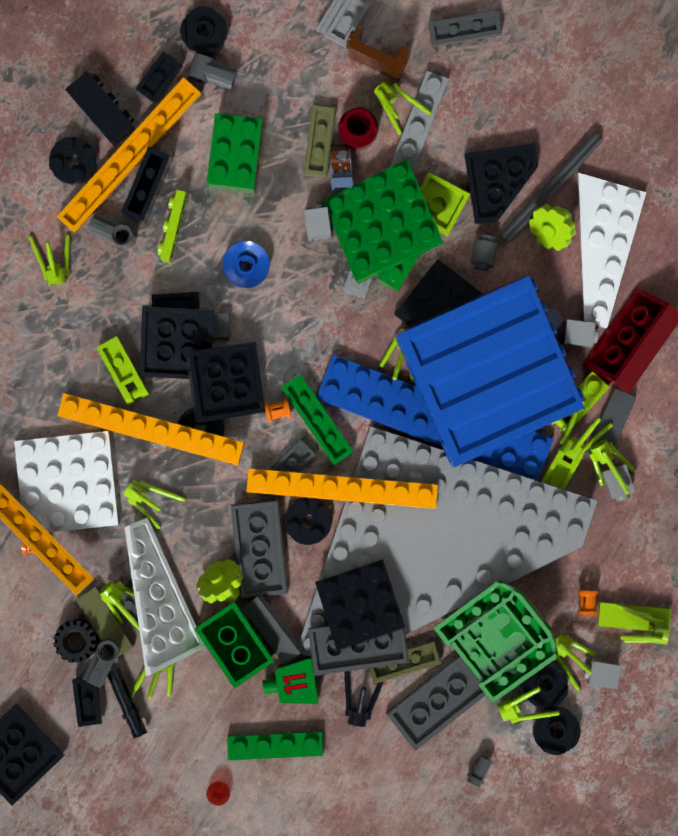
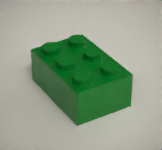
[206,113,263,193]
[194,600,275,689]

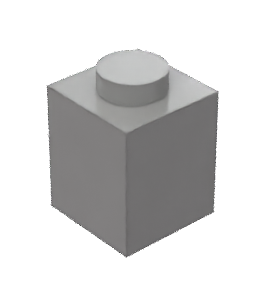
[304,204,331,241]
[562,320,599,348]
[601,464,635,502]
[583,659,621,689]

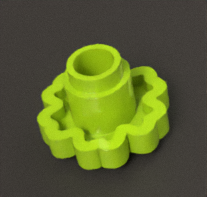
[529,204,576,251]
[196,559,243,603]

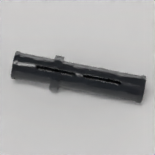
[107,667,148,739]

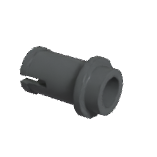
[467,755,492,787]

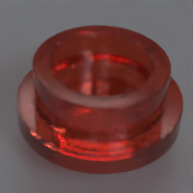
[206,781,230,806]

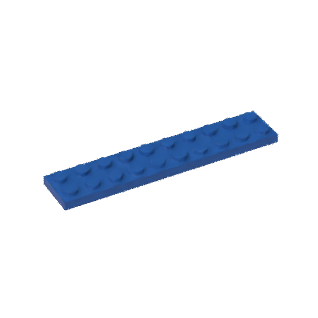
[316,355,554,481]

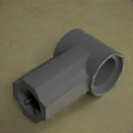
[187,53,238,90]
[87,213,136,249]
[82,640,120,688]

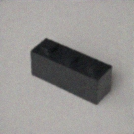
[65,71,135,147]
[121,146,173,225]

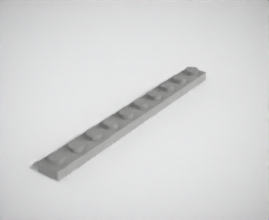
[342,71,449,299]

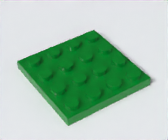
[322,159,444,284]

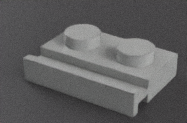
[316,0,370,48]

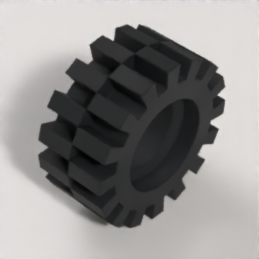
[53,619,98,663]

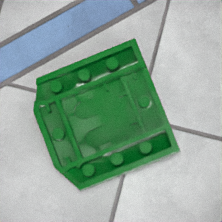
[434,579,559,703]

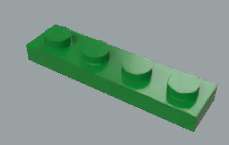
[281,374,353,465]
[227,731,323,761]

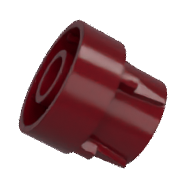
[338,107,378,150]

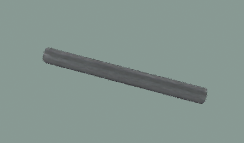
[501,133,603,243]

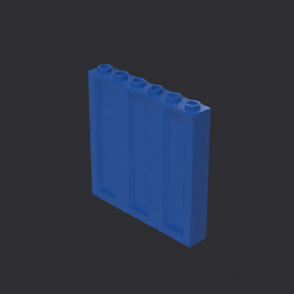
[394,276,585,467]

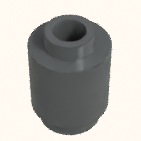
[471,235,498,271]

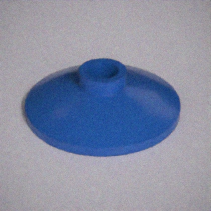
[222,241,270,288]

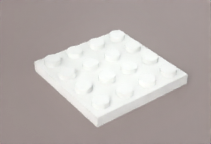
[14,431,119,533]

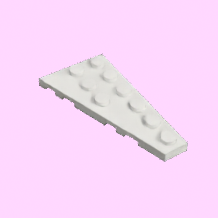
[577,173,646,329]
[124,517,205,676]

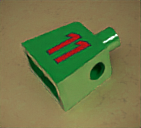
[262,656,319,704]

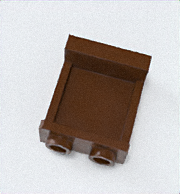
[346,26,411,81]

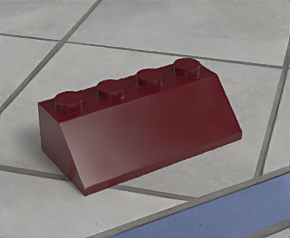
[583,287,678,394]

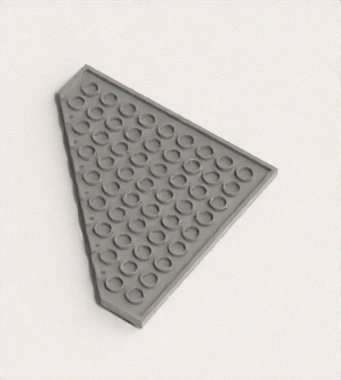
[299,426,597,657]

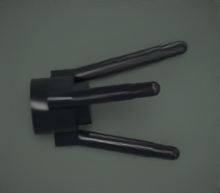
[344,671,384,727]

